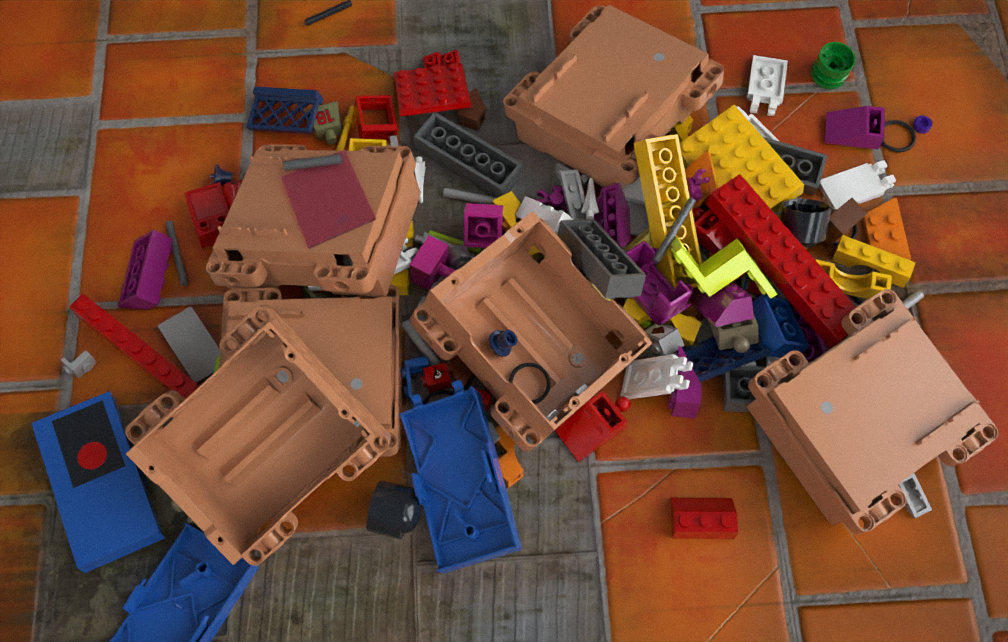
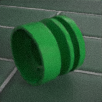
[811,42,856,89]

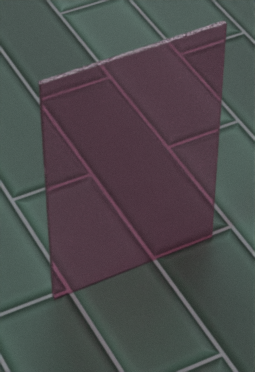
[281,149,376,249]

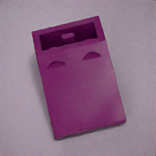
[825,106,885,149]
[668,346,701,418]

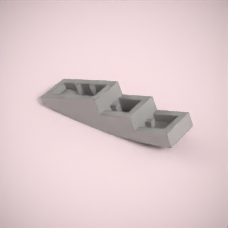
[898,473,932,518]

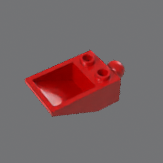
[184,182,229,248]
[692,207,736,254]
[555,391,631,463]

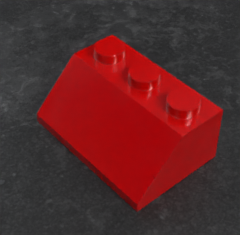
[670,498,738,539]

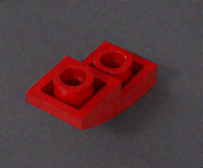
[423,49,461,69]

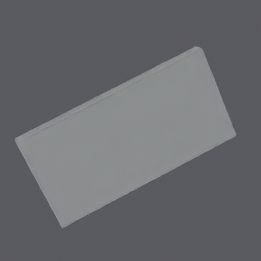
[158,306,221,385]

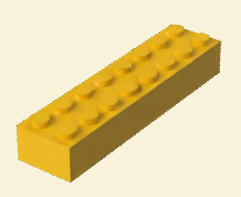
[634,134,702,289]

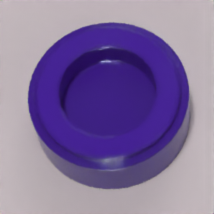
[913,115,932,134]

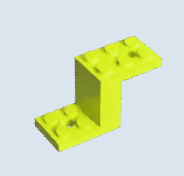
[671,237,777,299]

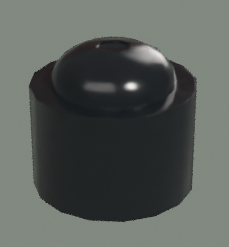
[780,199,831,248]
[366,480,421,539]

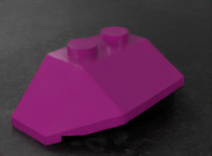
[594,182,631,248]

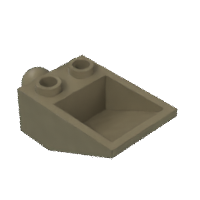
[708,317,758,353]

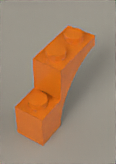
[495,425,524,488]

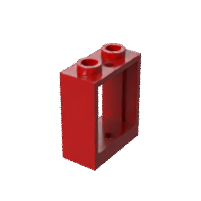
[354,95,398,141]

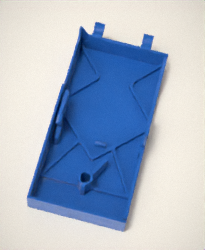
[109,523,259,642]

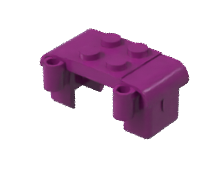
[625,241,693,325]

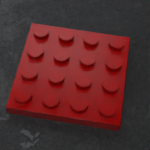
[394,63,471,117]

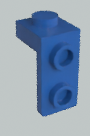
[402,356,429,403]

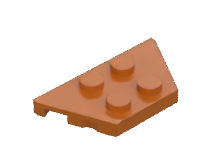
[685,151,718,209]
[862,198,911,260]

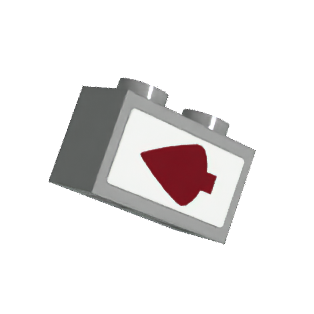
[644,323,685,356]

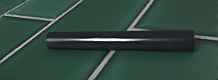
[304,0,352,26]

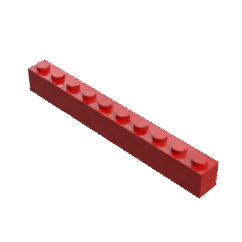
[69,293,200,400]

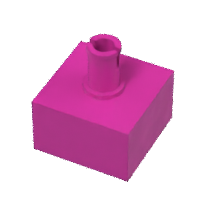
[464,203,503,248]
[410,235,456,291]

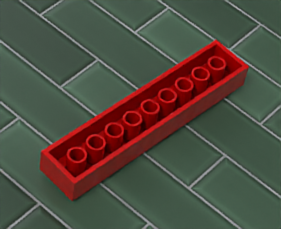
[706,174,857,349]

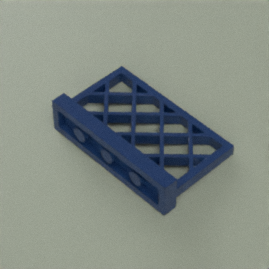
[246,86,324,134]
[676,337,770,382]

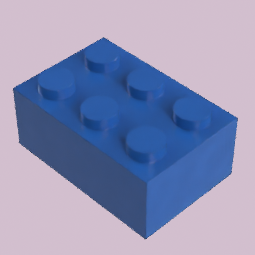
[752,294,810,359]

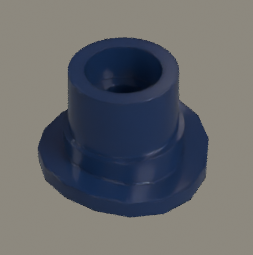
[210,164,232,186]
[488,330,517,357]

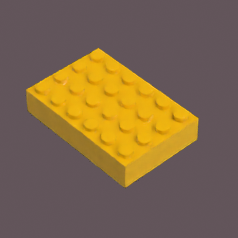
[680,104,804,213]

